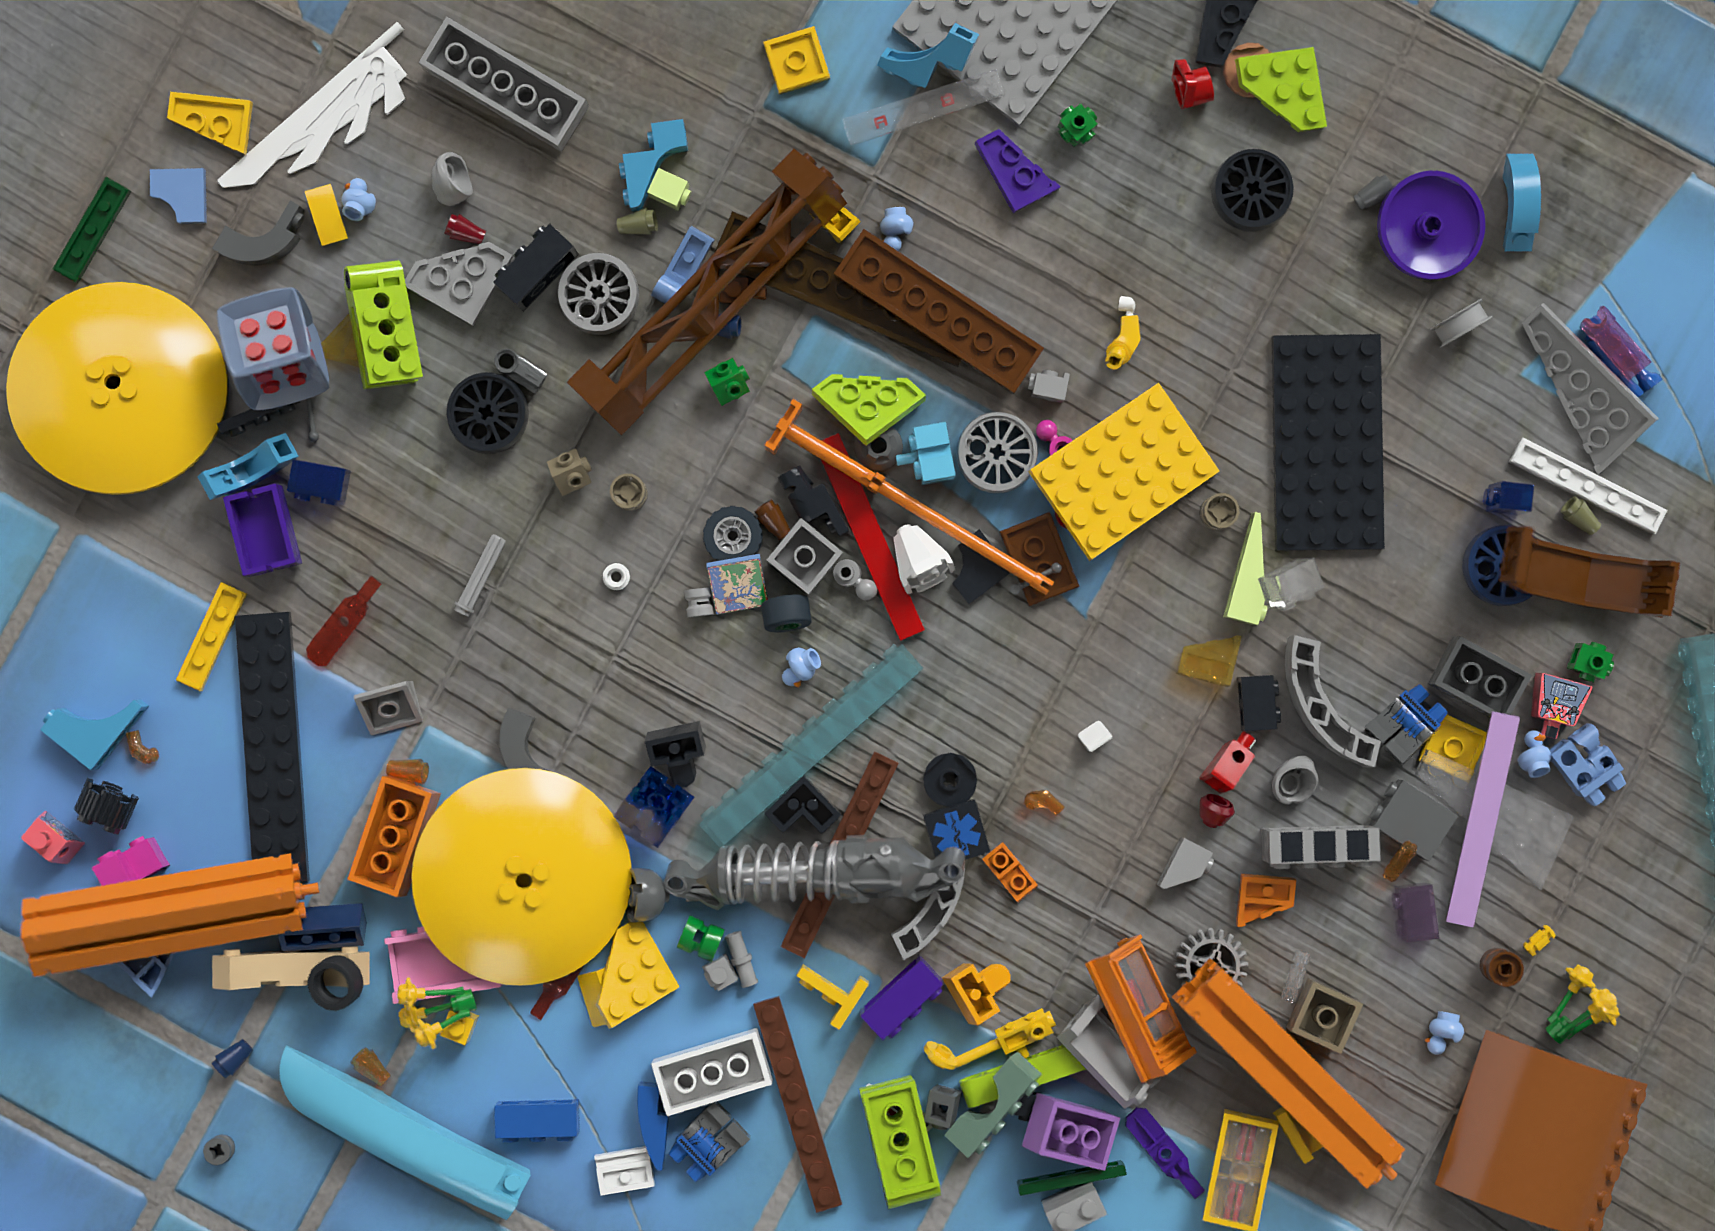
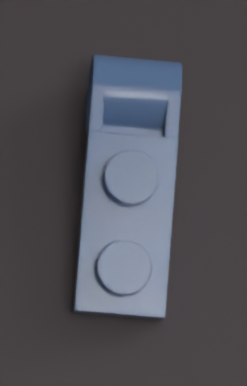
[651,226,715,310]

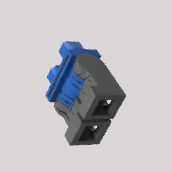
[1365,684,1448,766]
[669,1101,751,1182]

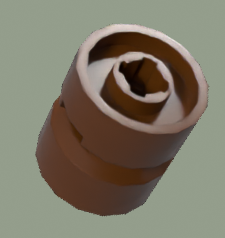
[1480,948,1524,987]

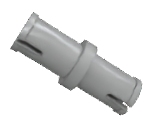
[725,931,758,988]

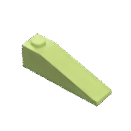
[1223,512,1267,626]

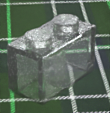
[1258,558,1324,611]

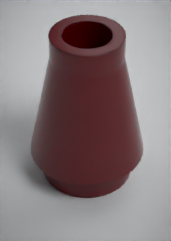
[444,214,486,245]

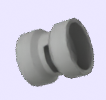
[684,587,714,618]

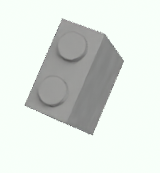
[1041,1182,1107,1231]

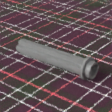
[454,534,506,617]

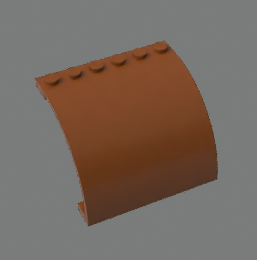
[1435,1030,1648,1231]

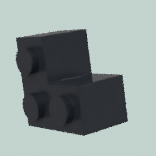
[764,775,842,834]

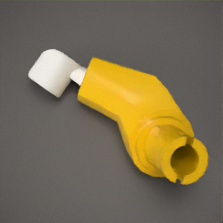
[1105,296,1141,369]

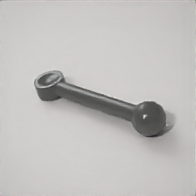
[306,398,319,442]
[1010,563,1062,595]

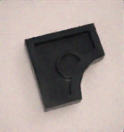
[953,529,1011,605]

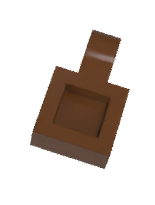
[719,277,767,306]

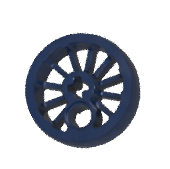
[1462,525,1534,606]

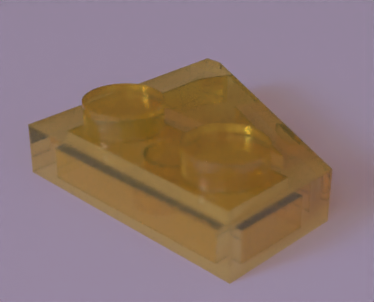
[321,313,359,368]
[1176,635,1242,687]

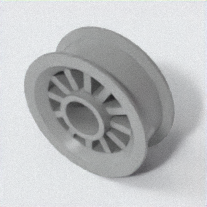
[1429,298,1493,348]

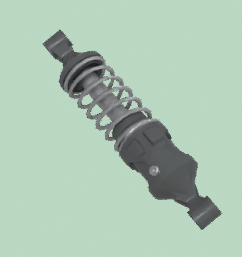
[663,835,965,910]

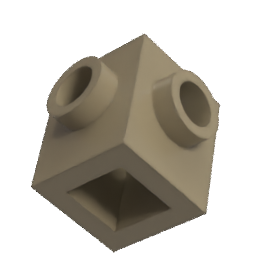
[547,448,592,496]

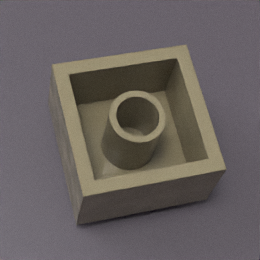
[1286,978,1363,1054]

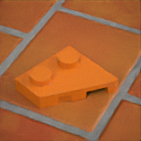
[1236,874,1296,927]

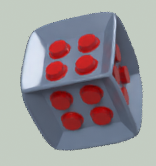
[217,288,329,410]

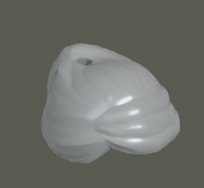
[431,152,473,206]
[1272,756,1319,805]

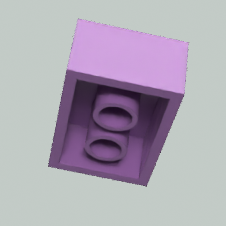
[1022,1093,1120,1171]

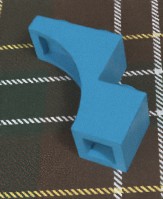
[877,23,979,88]

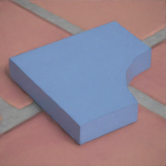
[150,168,207,224]

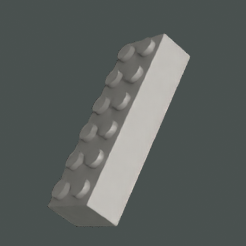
[419,16,589,152]

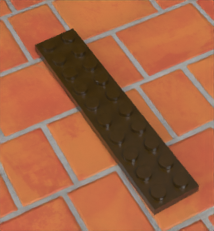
[714,211,961,367]

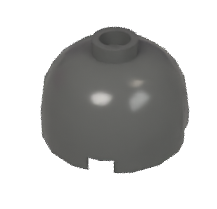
[626,868,670,923]

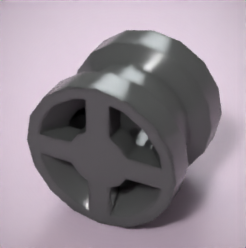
[203,1134,235,1165]

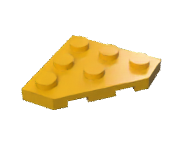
[596,922,679,1029]

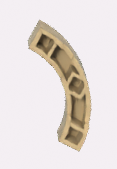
[212,946,370,990]

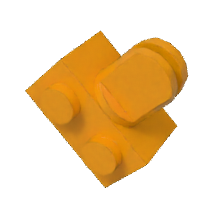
[941,963,1010,1025]

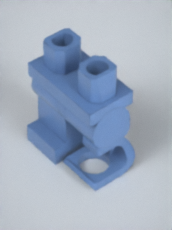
[1549,723,1626,806]

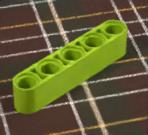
[959,1045,1086,1108]

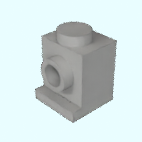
[1028,370,1070,403]
[702,953,739,991]

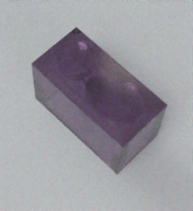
[1392,882,1440,943]

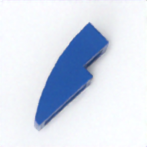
[637,1081,669,1171]

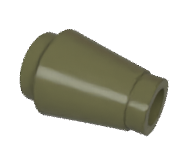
[617,208,658,235]
[1560,497,1601,535]

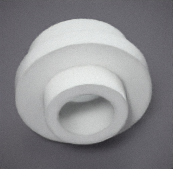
[603,563,630,590]

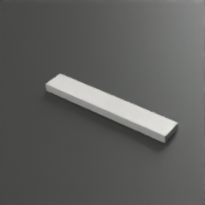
[1509,438,1667,535]

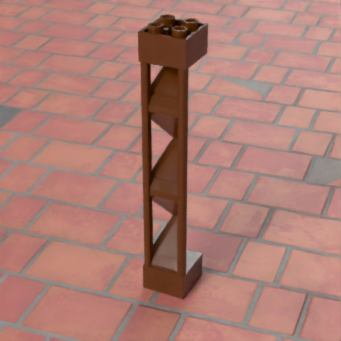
[567,148,847,436]

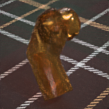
[1024,790,1065,816]

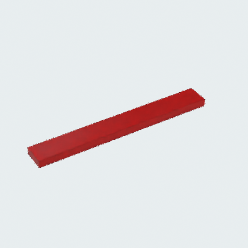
[821,433,925,641]

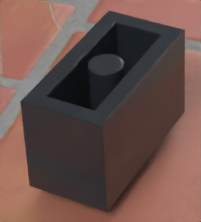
[1237,675,1281,731]

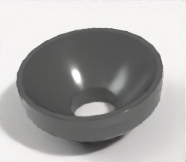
[854,427,903,472]

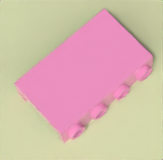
[384,926,504,1004]

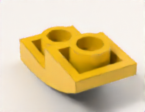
[305,184,348,246]

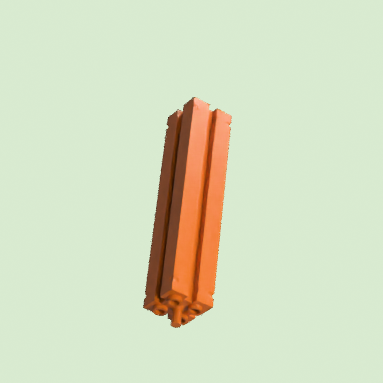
[21,853,320,977]
[1172,958,1405,1189]

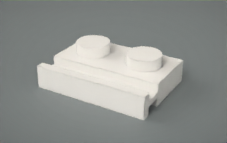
[594,1146,655,1195]

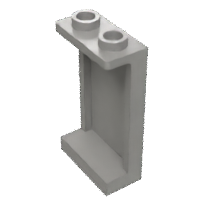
[1056,995,1162,1109]

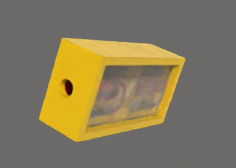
[1203,1109,1279,1231]

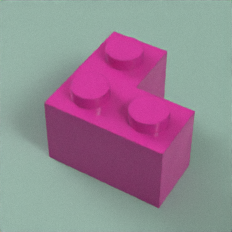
[92,836,170,886]

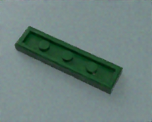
[52,177,132,284]
[1016,1160,1127,1196]

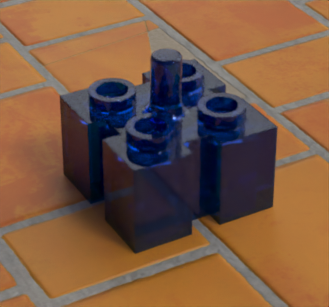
[614,766,695,848]

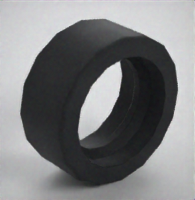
[308,955,363,1011]

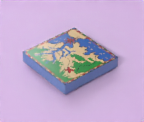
[706,554,768,615]

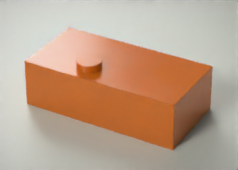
[347,776,441,897]

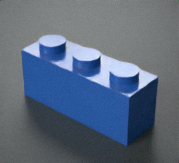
[494,1099,580,1143]

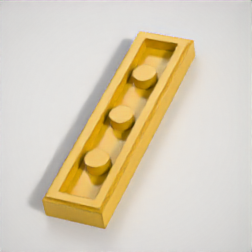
[176,582,247,691]

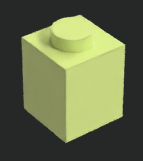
[647,168,691,210]

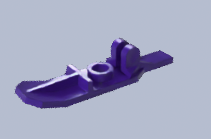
[1125,1107,1205,1199]

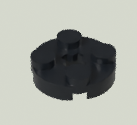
[923,753,977,807]

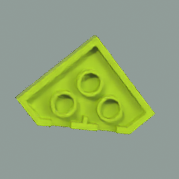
[1235,47,1327,132]
[812,374,926,446]

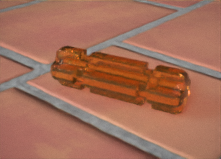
[1383,841,1418,882]

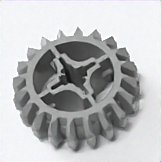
[1174,928,1248,987]

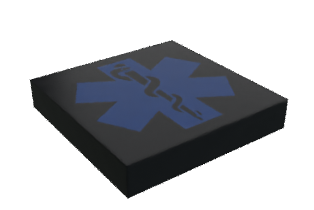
[922,799,991,860]

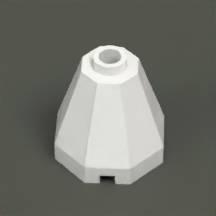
[894,524,955,594]

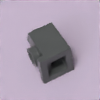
[924,1084,962,1130]

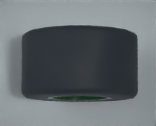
[761,595,812,633]

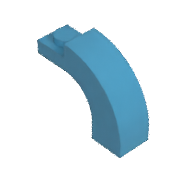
[1502,154,1541,251]
[197,433,299,500]

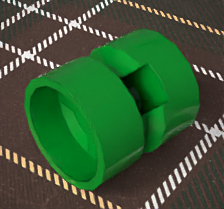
[677,915,725,962]

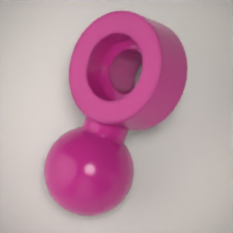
[1036,420,1073,456]

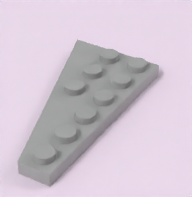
[1522,303,1659,475]

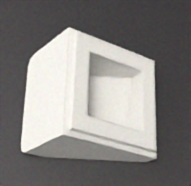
[1078,721,1112,752]

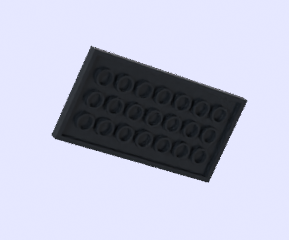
[1272,334,1385,551]

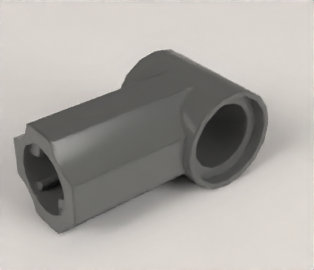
[494,349,548,394]

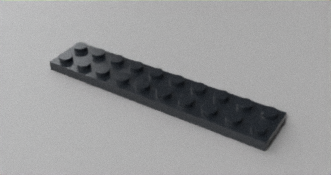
[235,612,310,882]

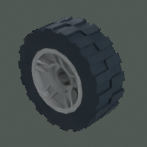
[703,506,763,561]

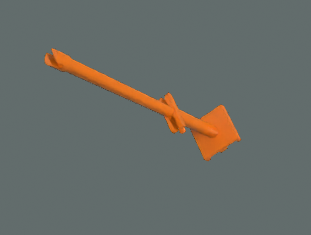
[765,399,1054,595]

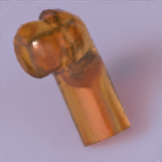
[125,730,159,764]

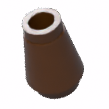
[754,499,790,541]

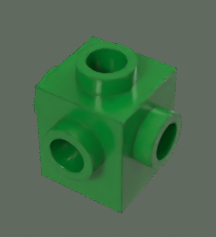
[1058,103,1098,148]
[704,358,750,406]
[1567,642,1614,683]

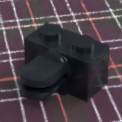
[645,721,706,787]

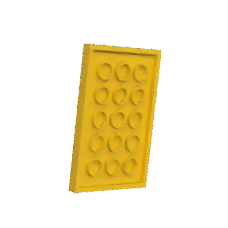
[1028,383,1219,561]

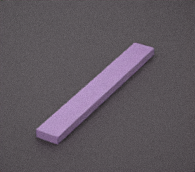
[1446,711,1520,927]

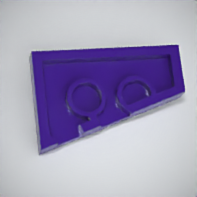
[974,129,1061,213]

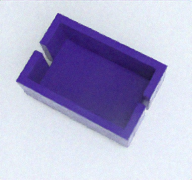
[223,483,303,577]
[860,954,943,1040]

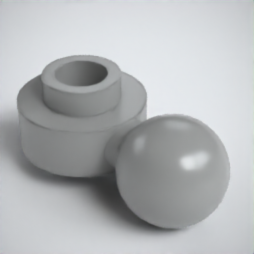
[833,559,877,601]

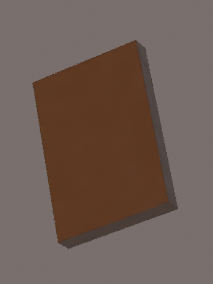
[1000,512,1080,606]

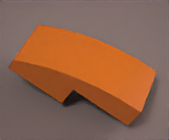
[982,842,1039,903]

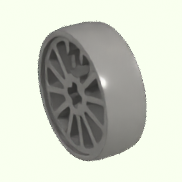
[557,253,639,335]
[956,412,1038,494]

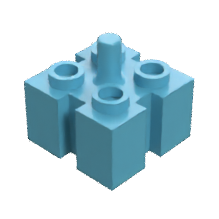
[896,422,956,485]

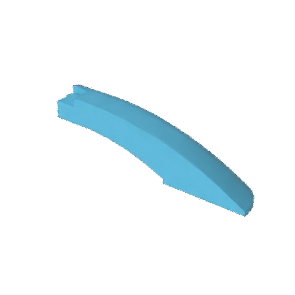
[280,1045,531,1220]

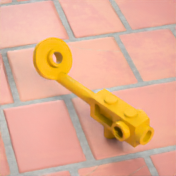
[924,1008,1056,1070]

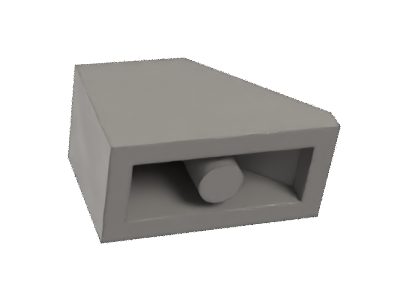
[1157,837,1214,889]

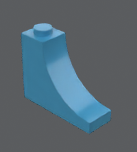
[40,700,149,770]

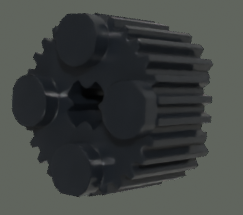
[74,778,139,834]

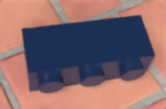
[278,903,367,951]

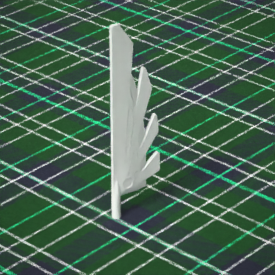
[217,22,407,188]

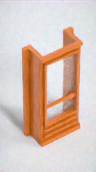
[1085,934,1197,1083]

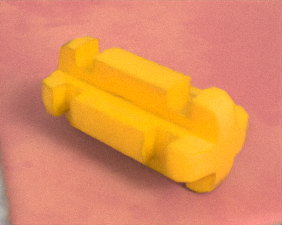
[1523,925,1556,956]

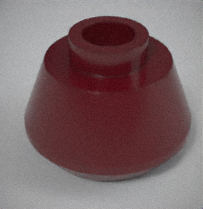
[1199,794,1235,828]

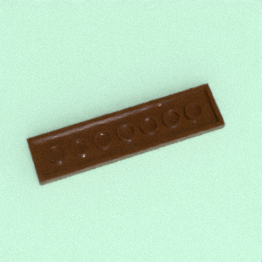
[834,229,1044,394]

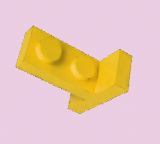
[797,964,869,1030]

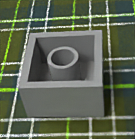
[767,518,843,595]

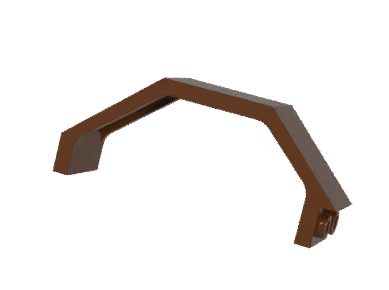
[1499,526,1680,618]

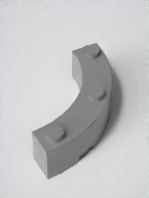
[1285,635,1381,768]
[892,864,965,960]

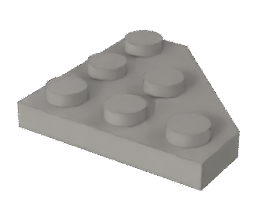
[405,242,513,326]

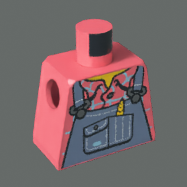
[1531,673,1592,739]
[21,811,85,864]

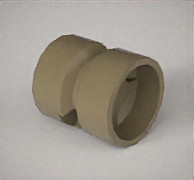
[610,473,648,511]
[1200,493,1240,530]

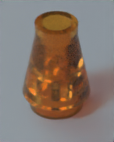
[386,759,429,786]
[350,1047,391,1087]

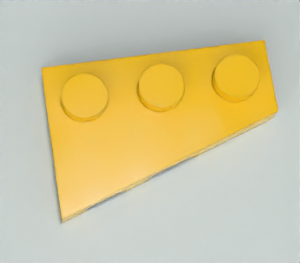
[167,92,253,155]

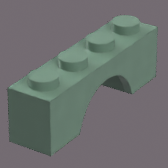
[944,1052,1042,1158]

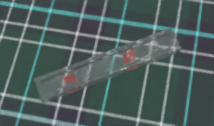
[842,69,1004,146]

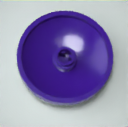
[1377,170,1485,280]

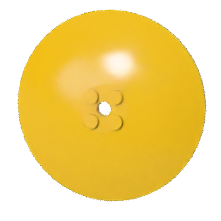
[6,282,228,495]
[412,768,632,986]

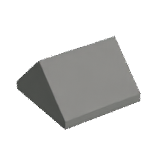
[354,681,423,735]

